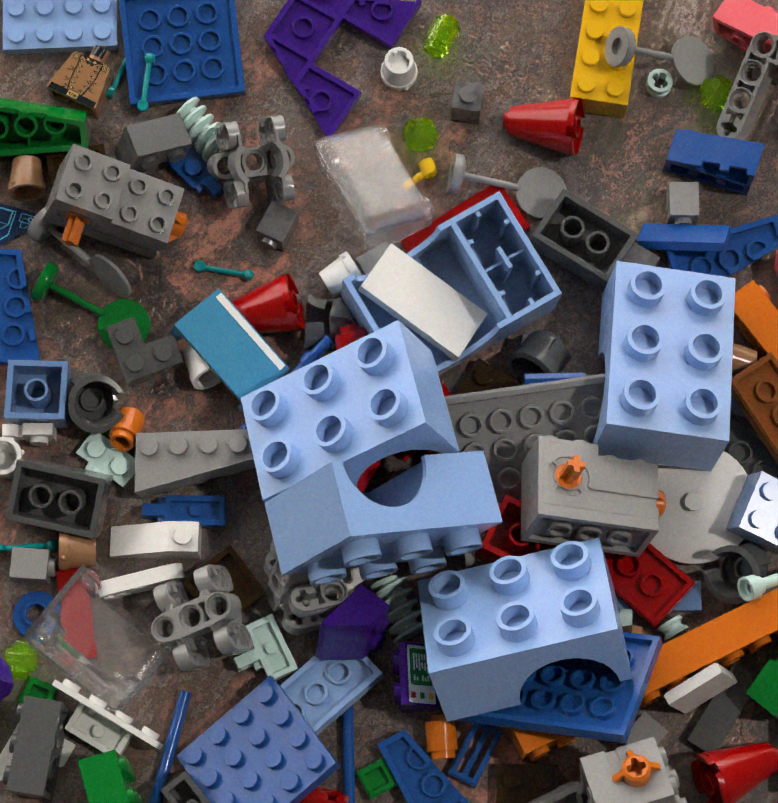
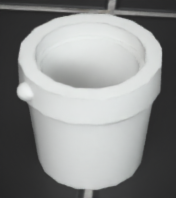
[380,47,418,91]
[319,251,361,298]
[183,345,221,390]
[0,437,25,479]

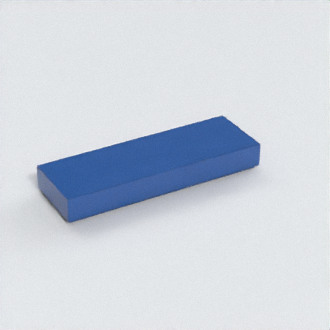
[637,223,731,252]

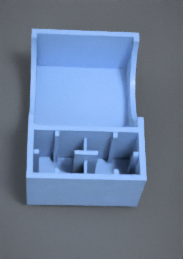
[341,191,562,375]
[592,261,736,472]
[241,320,459,502]
[265,451,503,585]
[418,537,633,722]

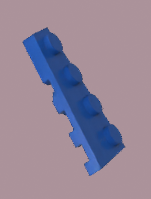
[664,215,778,277]
[0,249,41,366]
[377,729,469,803]

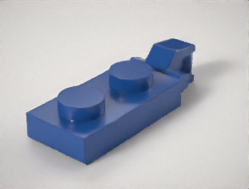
[164,147,224,201]
[142,495,226,528]

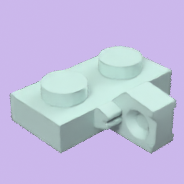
[76,433,135,489]
[233,614,298,680]

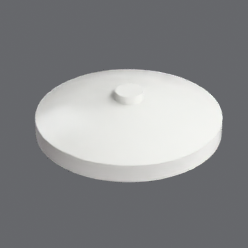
[650,451,748,565]

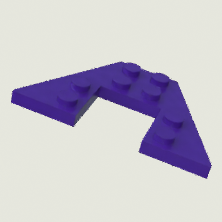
[264,0,422,142]

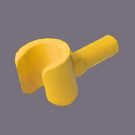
[401,157,437,191]

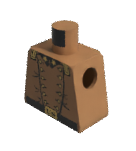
[47,45,113,120]

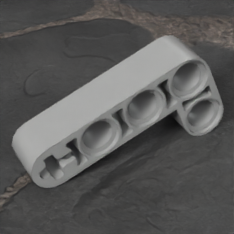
[716,32,778,140]

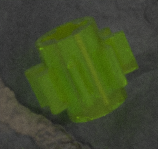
[698,75,733,111]
[402,115,438,153]
[4,640,39,679]

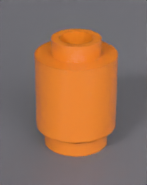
[109,407,145,452]
[425,714,458,760]

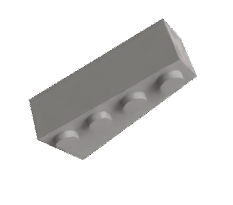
[134,429,256,499]

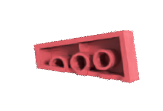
[712,0,778,54]

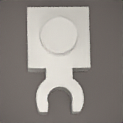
[2,423,57,446]

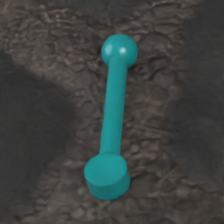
[137,53,155,112]
[106,58,126,99]
[194,260,254,281]
[0,539,58,553]

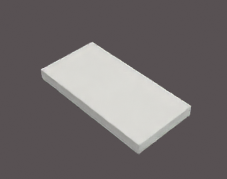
[358,243,488,361]

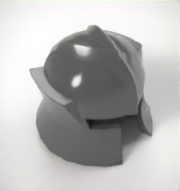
[303,292,356,351]
[506,330,572,384]
[68,372,124,434]
[703,542,773,604]

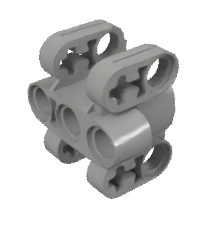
[207,115,295,209]
[263,539,348,635]
[151,564,253,672]

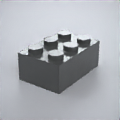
[531,188,639,292]
[5,456,113,539]
[3,696,70,801]

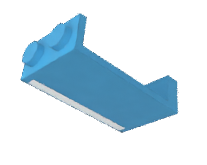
[170,288,290,412]

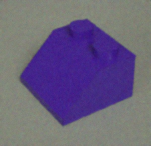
[316,584,390,660]

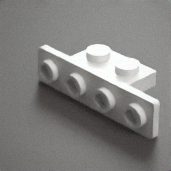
[52,678,164,756]

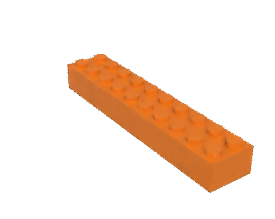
[506,588,778,763]

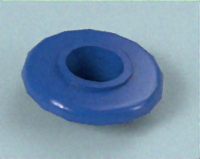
[13,591,61,639]

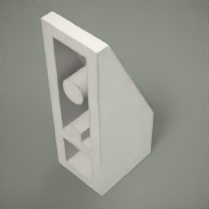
[110,521,202,559]

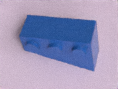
[663,129,765,196]

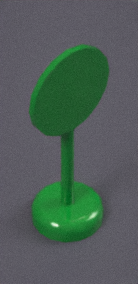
[31,262,151,349]

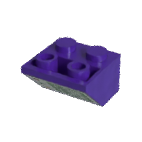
[392,642,438,713]

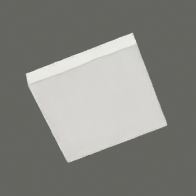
[664,663,737,714]

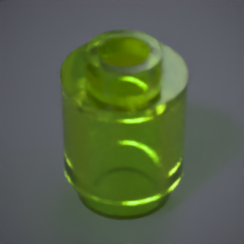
[423,13,461,58]

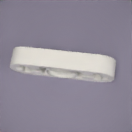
[96,563,185,601]

